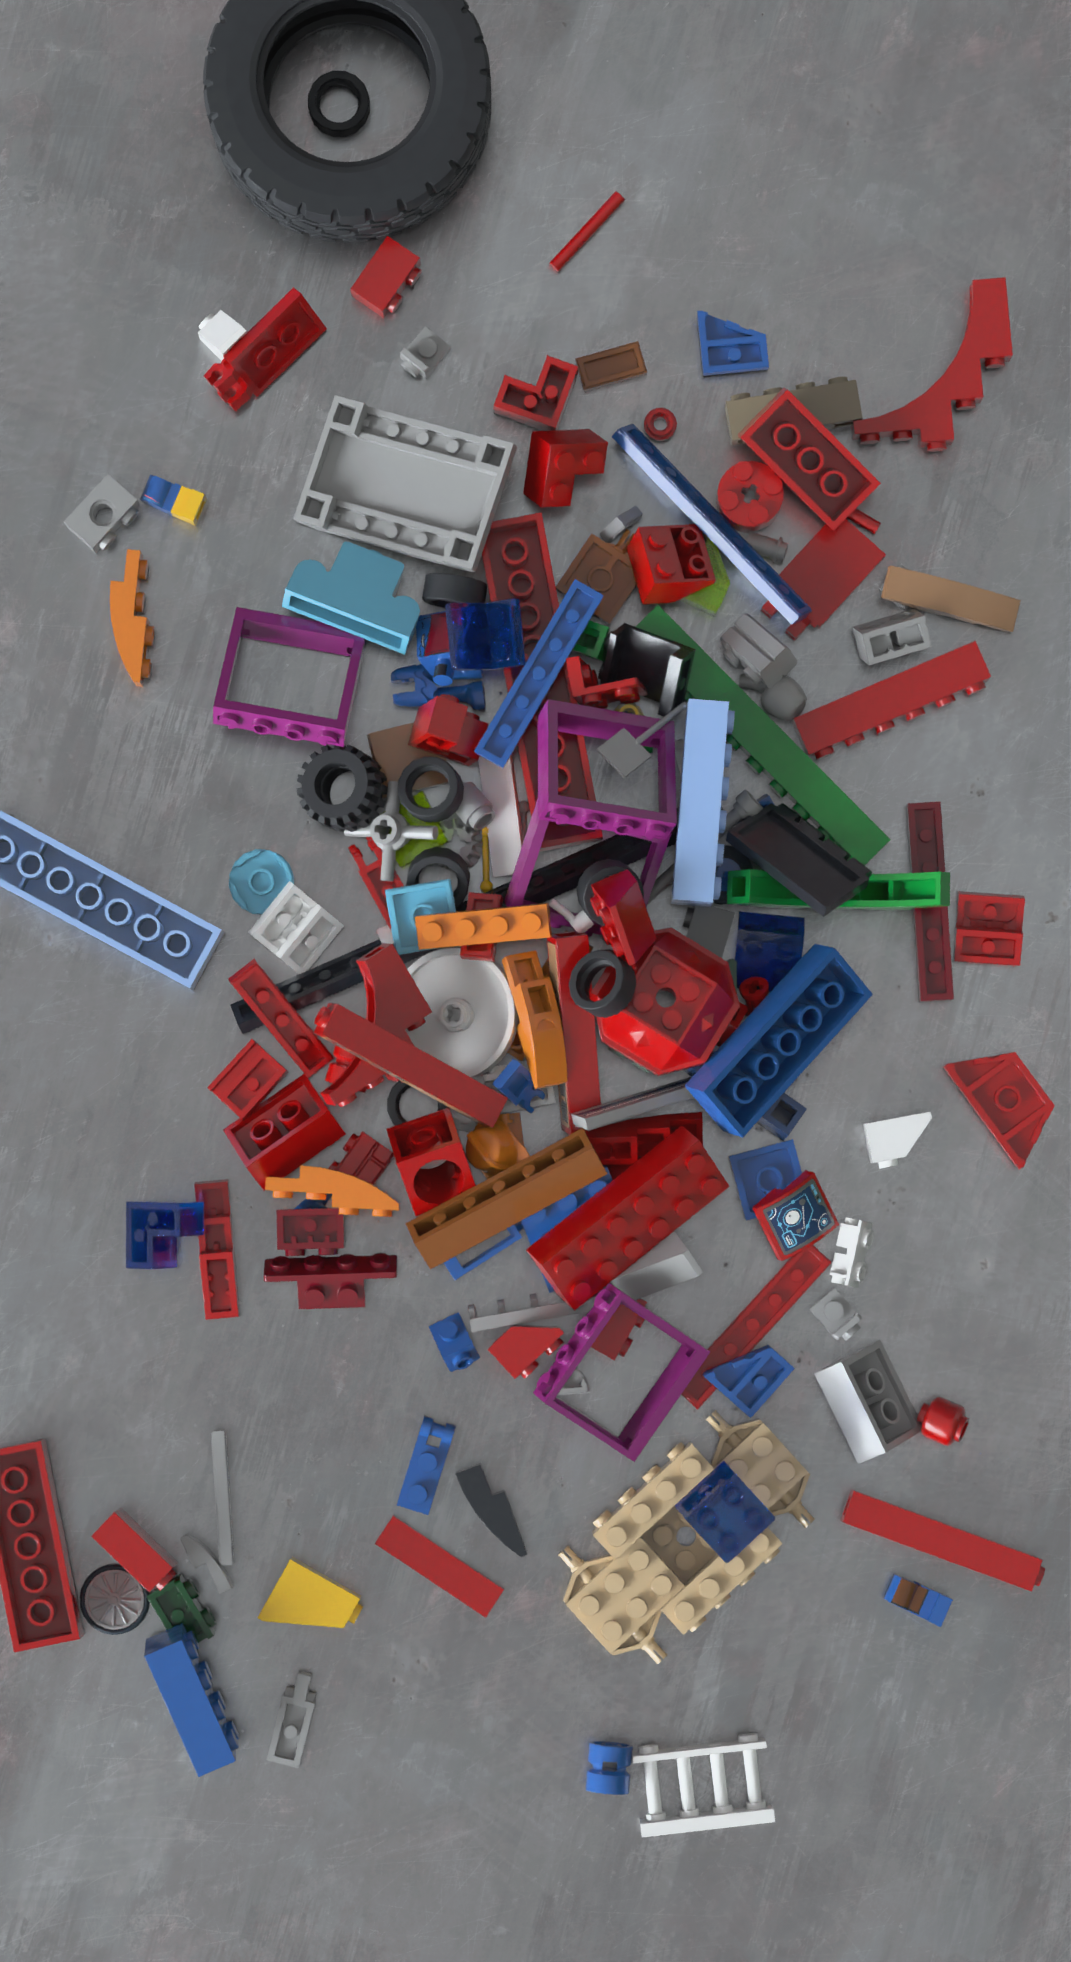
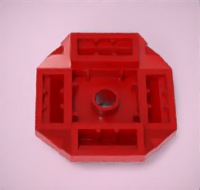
[591,927,740,1076]

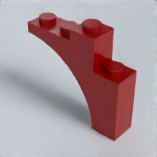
[320,943,432,1107]

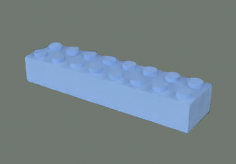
[0,810,225,990]

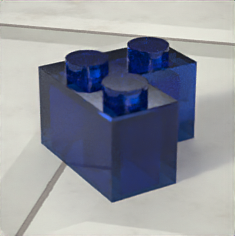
[126,1200,204,1269]

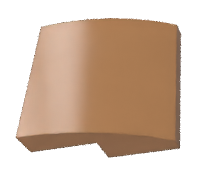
[367,723,449,799]

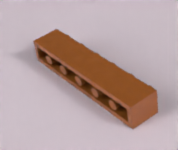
[406,1128,607,1270]

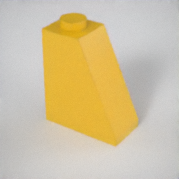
[258,1557,363,1628]

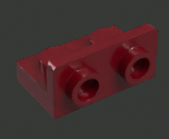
[276,1208,345,1256]

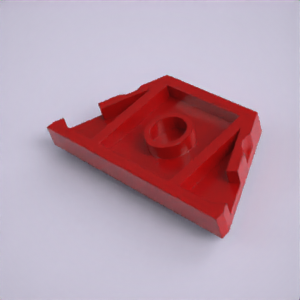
[943,1052,1055,1170]

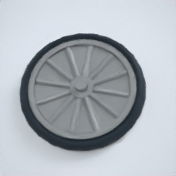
[79,1564,150,1635]

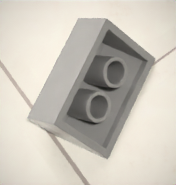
[814,1340,921,1464]

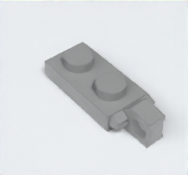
[266,1671,316,1768]

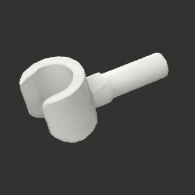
[549,898,594,933]

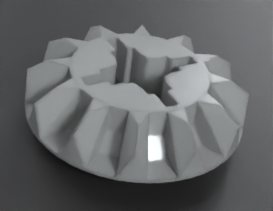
[430,818,483,871]

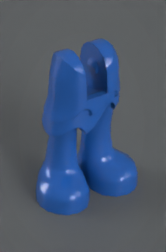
[391,650,486,711]

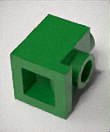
[573,621,610,662]

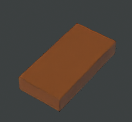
[575,341,647,392]

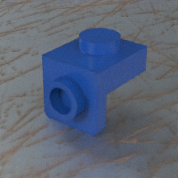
[429,1312,480,1372]

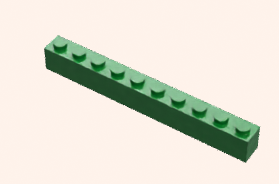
[636,605,891,865]

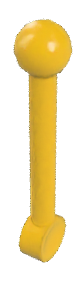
[480,826,493,893]

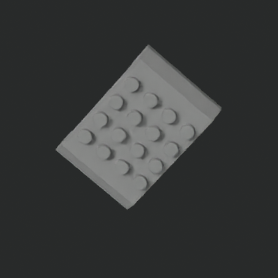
[293,395,517,572]

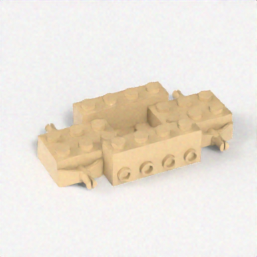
[558,1410,815,1664]

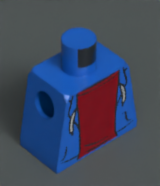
[416,606,487,686]

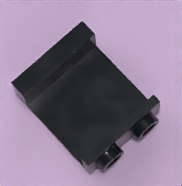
[598,623,696,717]

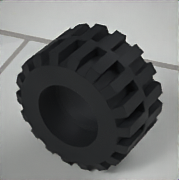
[297,745,388,832]

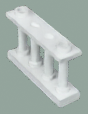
[632,1733,775,1837]

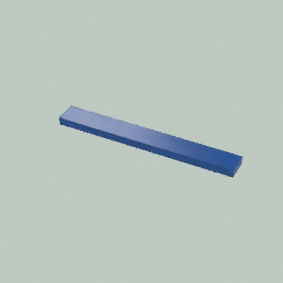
[612,424,812,625]

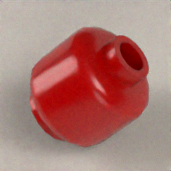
[917,1397,969,1446]

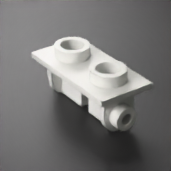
[830,1217,874,1288]

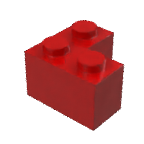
[494,355,578,431]
[523,429,608,508]
[408,694,489,766]

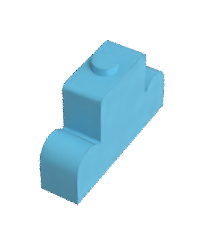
[282,542,420,655]

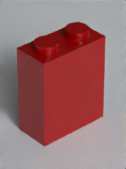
[91,1508,178,1592]

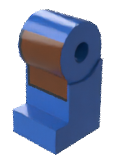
[884,1574,953,1627]

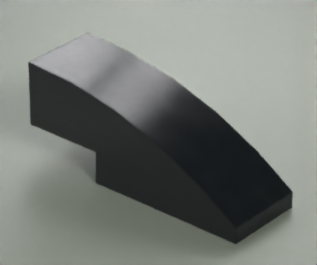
[455,1463,527,1557]

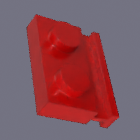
[207,1039,288,1121]

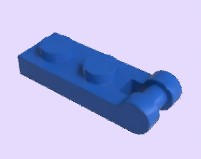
[397,1416,456,1515]

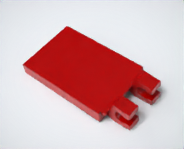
[204,287,327,411]
[760,519,886,641]

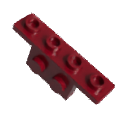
[264,1253,397,1309]

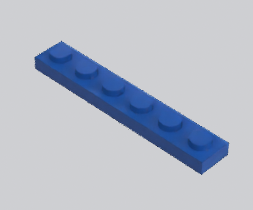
[474,579,604,769]

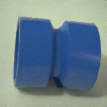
[586,1741,633,1795]

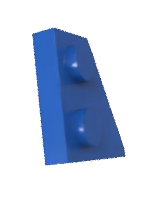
[697,311,769,376]
[702,1345,795,1418]

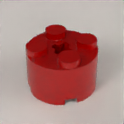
[716,461,784,533]

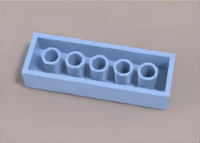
[671,698,735,907]

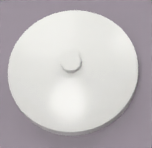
[405,948,519,1078]

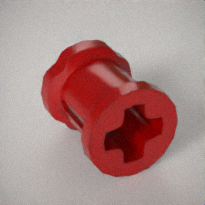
[739,977,769,1017]

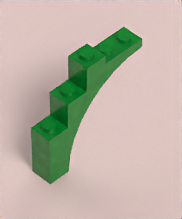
[727,869,950,911]

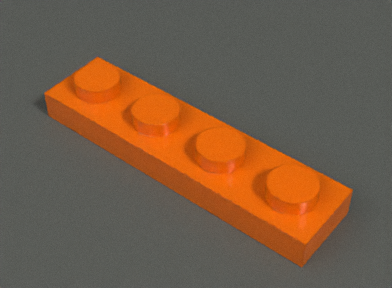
[415,903,552,950]

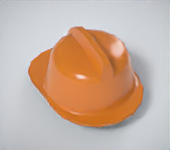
[466,1119,530,1179]

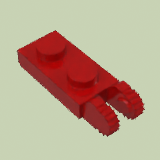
[348,837,404,929]

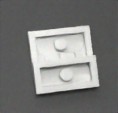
[248,881,344,974]

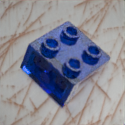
[445,599,526,670]
[734,911,805,992]
[675,1461,775,1563]

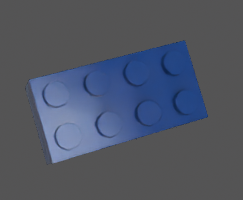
[144,1623,240,1777]

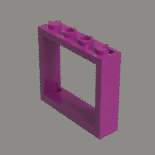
[213,607,366,747]
[538,699,677,840]
[504,799,671,936]
[533,1282,710,1462]

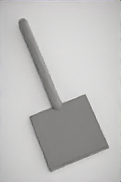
[597,702,687,778]

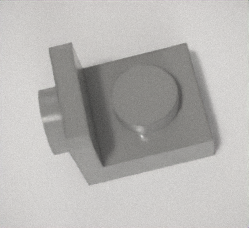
[400,326,451,379]
[809,1287,862,1340]

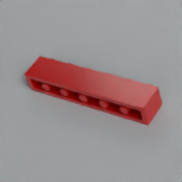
[791,641,991,760]

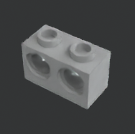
[852,609,932,665]

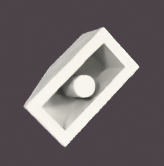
[198,310,247,361]
[863,1112,932,1169]

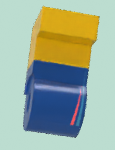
[140,475,207,526]

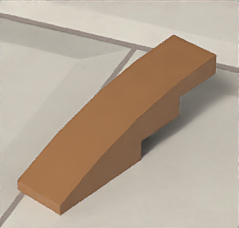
[881,566,1021,632]

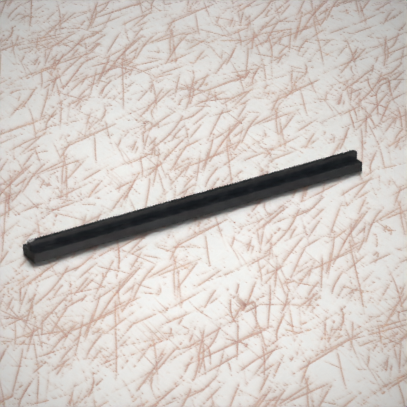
[230,806,723,1034]

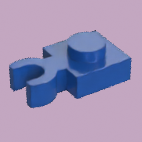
[492,1059,545,1113]

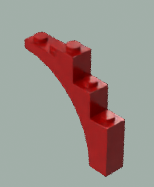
[851,277,1013,452]

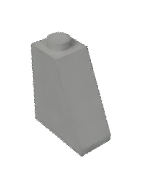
[606,1231,704,1300]

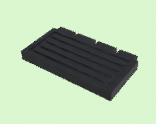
[726,803,872,917]

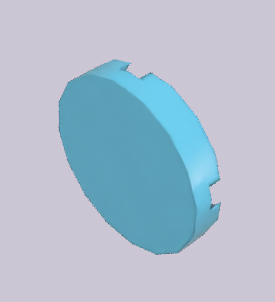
[229,849,295,915]

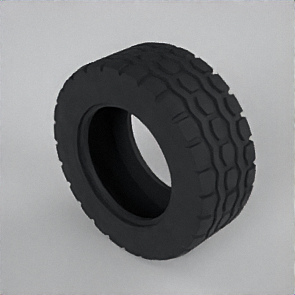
[203,0,491,243]

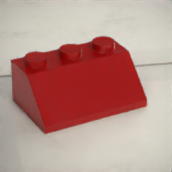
[223,1074,346,1191]

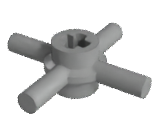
[344,781,438,881]

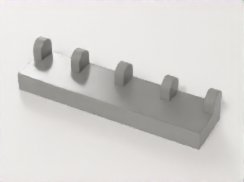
[468,1291,600,1332]

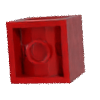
[386,1107,476,1216]

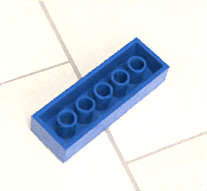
[685,944,873,1138]

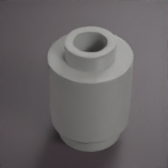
[455,782,495,831]

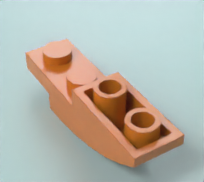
[110,549,154,687]
[502,950,567,1089]
[265,1165,400,1217]

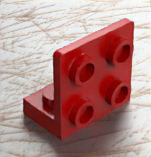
[566,656,648,709]

